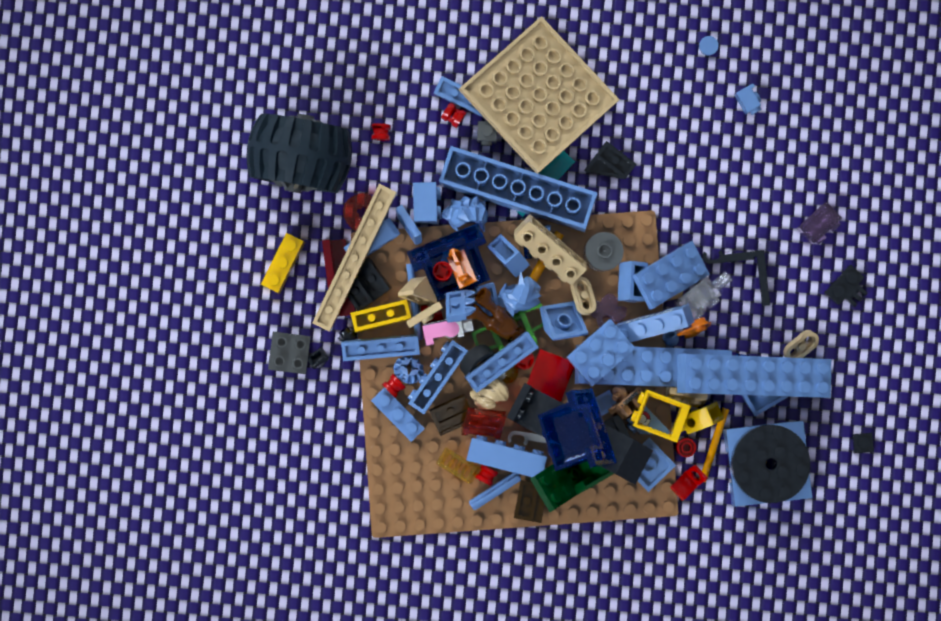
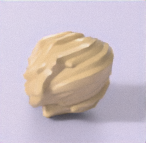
[470,378,509,413]

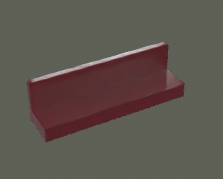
[322,239,355,317]

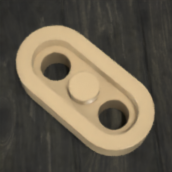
[571,277,597,315]
[783,330,819,358]

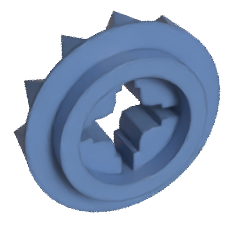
[393,355,424,384]

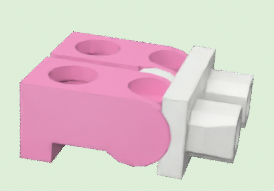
[422,319,474,346]

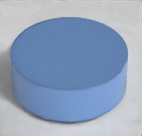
[699,36,719,56]

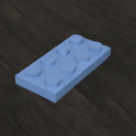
[632,241,710,310]

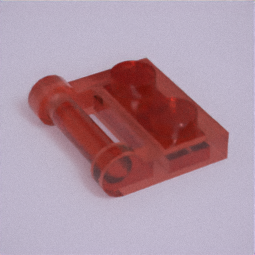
[461,407,506,439]

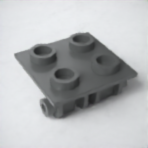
[268,331,311,374]

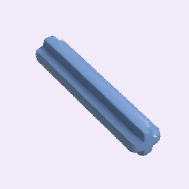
[469,472,521,510]

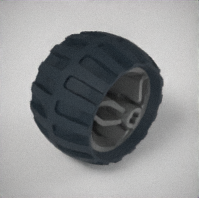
[246,113,352,193]

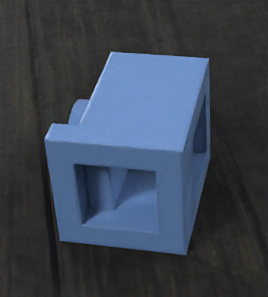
[734,84,762,115]

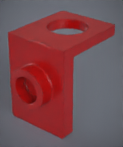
[670,465,708,501]

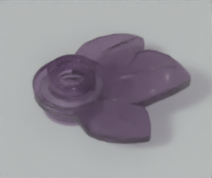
[590,293,627,328]

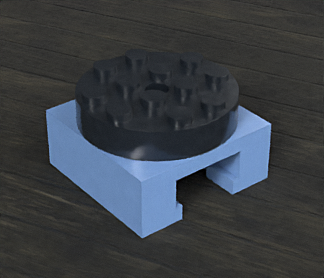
[723,421,812,507]

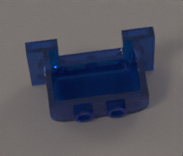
[407,223,490,301]
[538,389,617,471]

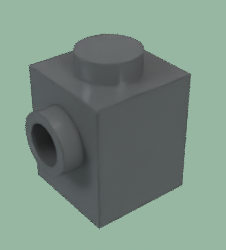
[477,121,497,146]

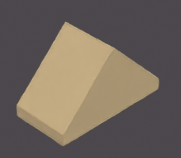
[398,276,437,305]

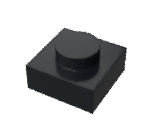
[852,433,874,453]

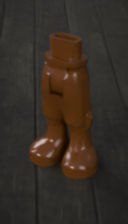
[467,287,524,343]

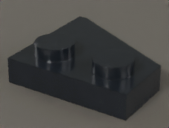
[584,141,637,179]

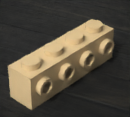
[514,214,587,285]

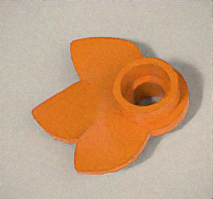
[677,317,712,339]

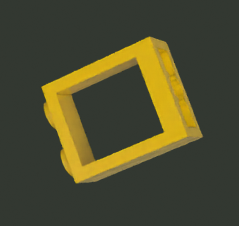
[630,389,691,443]

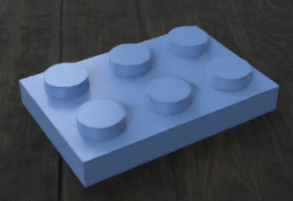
[566,319,636,387]

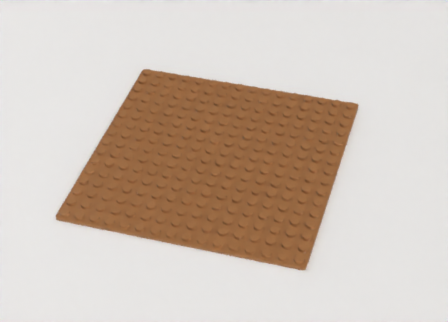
[351,211,678,538]

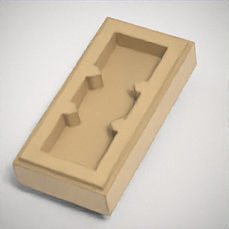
[406,302,443,328]

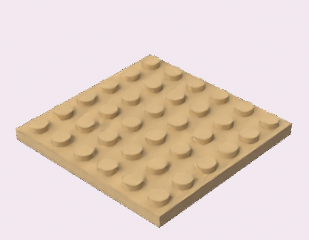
[459,16,620,174]

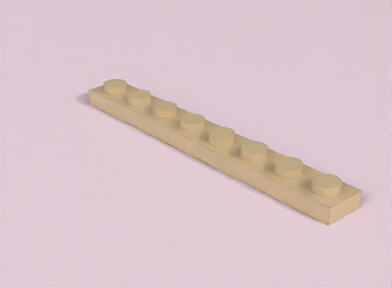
[312,184,397,332]

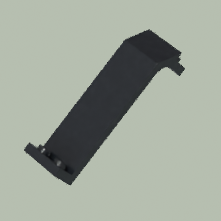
[507,383,653,485]

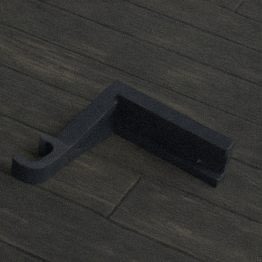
[703,250,770,306]

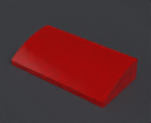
[527,349,574,402]

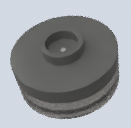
[583,232,624,272]

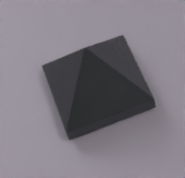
[308,347,329,369]

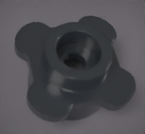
[338,326,357,341]

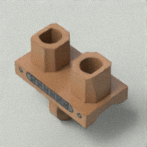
[608,385,642,420]

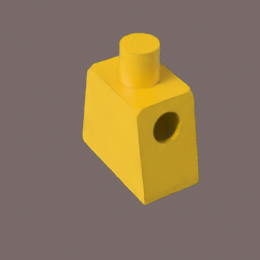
[681,401,724,434]

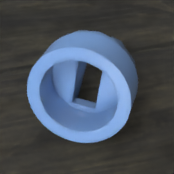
[662,331,679,347]

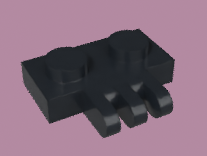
[824,264,868,308]

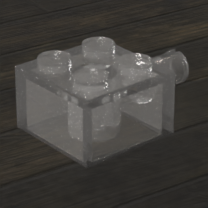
[674,272,732,320]

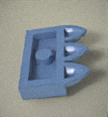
[446,290,476,323]

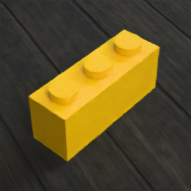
[261,233,305,294]
[350,300,412,332]

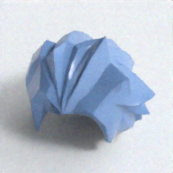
[441,195,488,232]
[497,271,541,317]

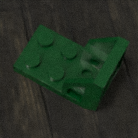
[530,452,614,512]

